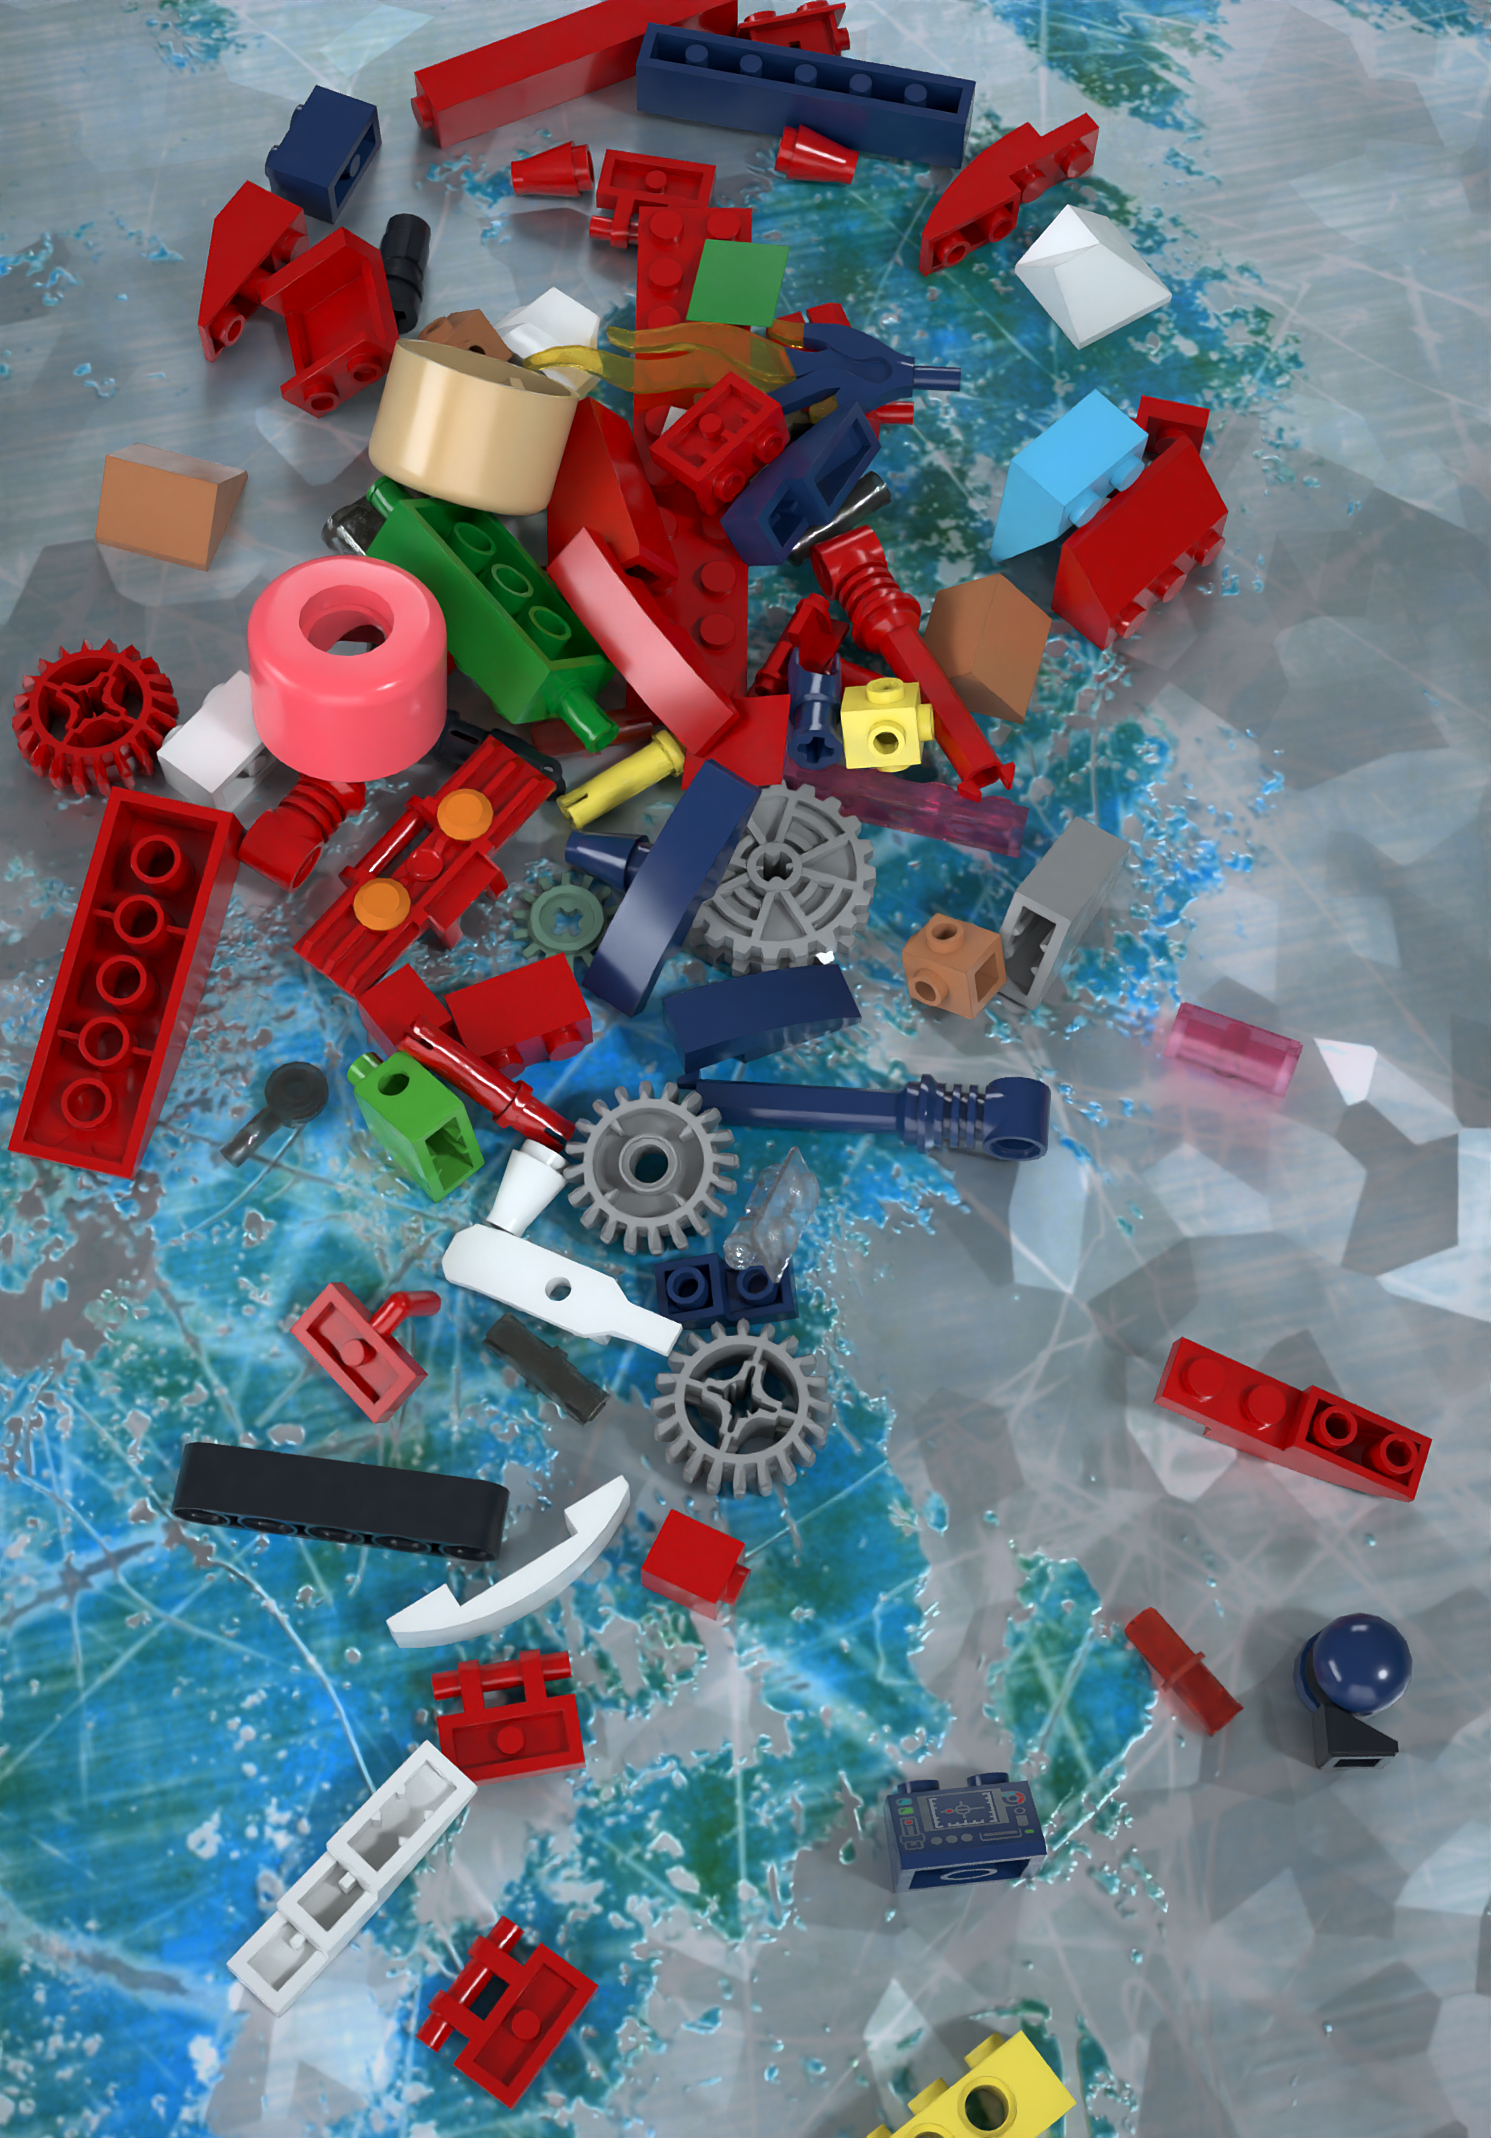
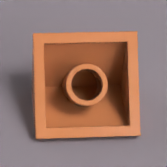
[95,442,248,572]
[923,573,1052,724]

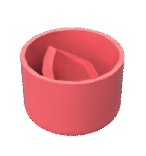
[247,555,447,783]

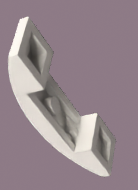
[386,1475,631,1648]

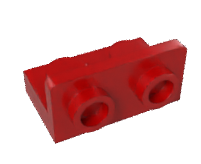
[648,370,790,516]

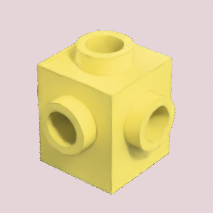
[840,678,934,772]

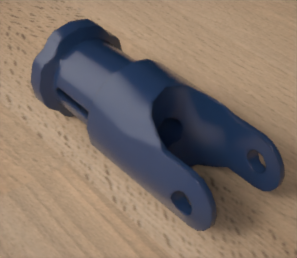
[788,647,843,770]

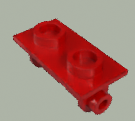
[735,0,850,57]
[747,593,850,697]

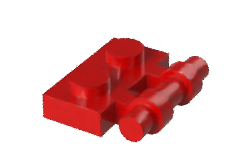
[589,149,716,249]
[431,1648,586,1787]
[414,1915,599,2111]

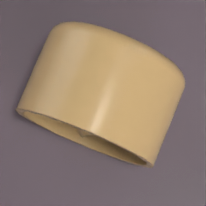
[368,339,580,516]

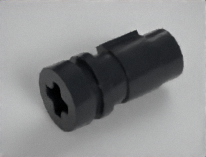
[379,213,431,334]

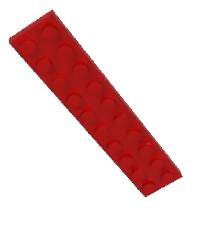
[626,206,752,725]

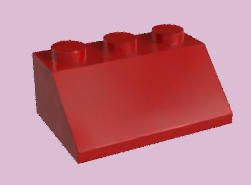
[1050,435,1228,651]

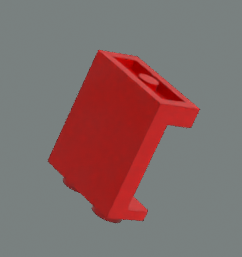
[257,226,399,419]

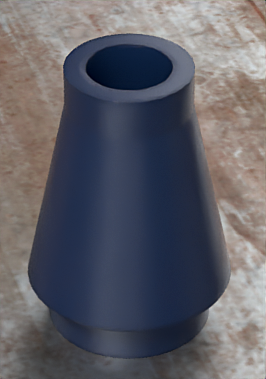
[565,828,654,893]

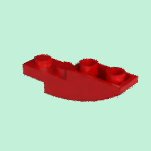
[919,112,1100,277]
[1153,1337,1433,1503]

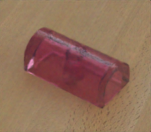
[1163,1002,1303,1099]

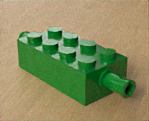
[364,475,620,754]

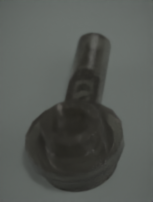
[220,1061,330,1168]

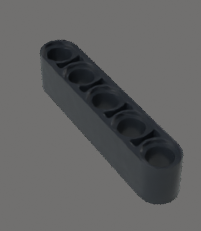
[171,1442,510,1562]

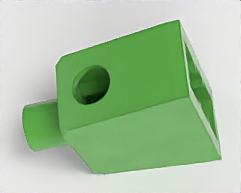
[347,1051,485,1204]

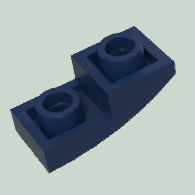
[654,1249,799,1330]

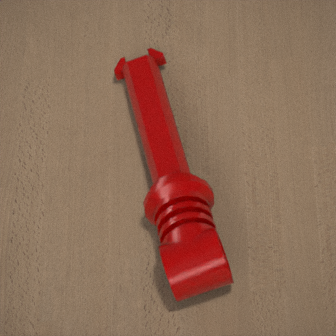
[809,524,1016,803]
[237,650,457,894]

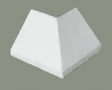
[1015,204,1172,350]

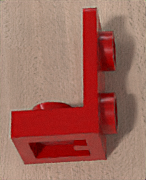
[1106,395,1210,499]

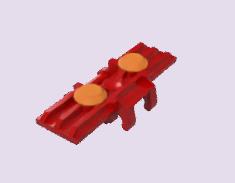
[292,735,557,1000]

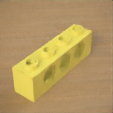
[865,2030,1077,2138]

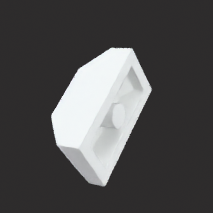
[493,287,604,401]

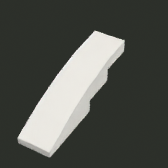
[226,1740,478,2018]

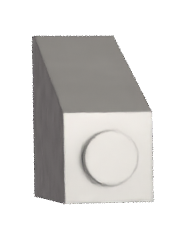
[998,816,1131,1011]

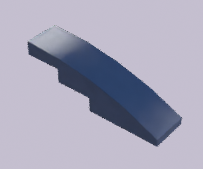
[581,758,762,1018]

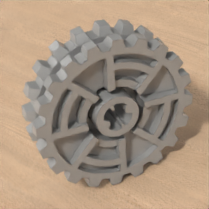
[686,779,876,977]

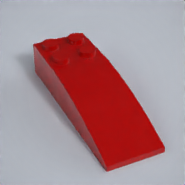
[7,786,248,1181]

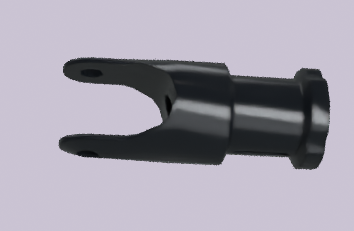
[427,708,566,802]

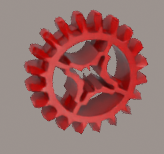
[12,638,180,798]

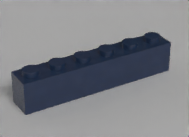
[636,22,976,169]

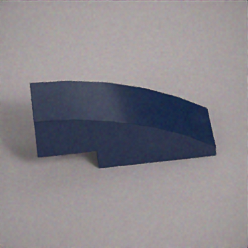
[719,401,882,566]
[662,964,862,1074]

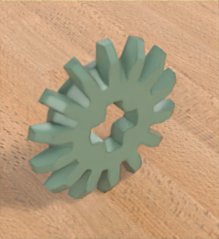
[512,872,620,973]

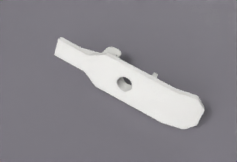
[441,1224,683,1357]

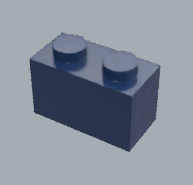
[265,85,382,225]

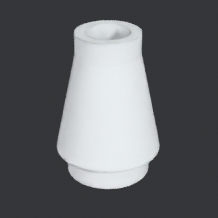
[486,1139,571,1238]

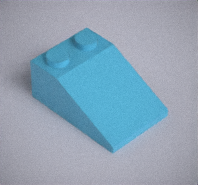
[989,389,1149,563]

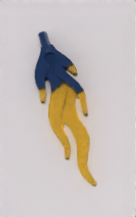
[522,319,961,424]

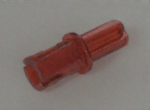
[531,702,654,758]
[1124,1607,1244,1737]

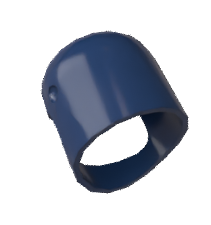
[1293,1612,1413,1722]

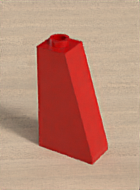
[547,396,679,593]

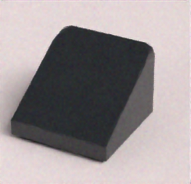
[1312,1703,1399,1770]

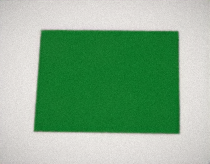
[686,239,790,328]

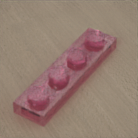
[782,755,1029,858]

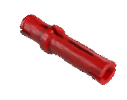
[396,1013,576,1154]

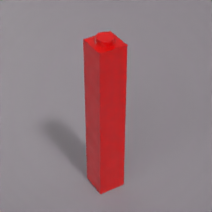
[411,0,738,149]

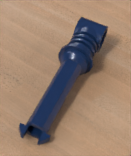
[676,1069,1051,1161]

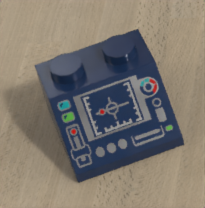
[883,1772,1047,1893]

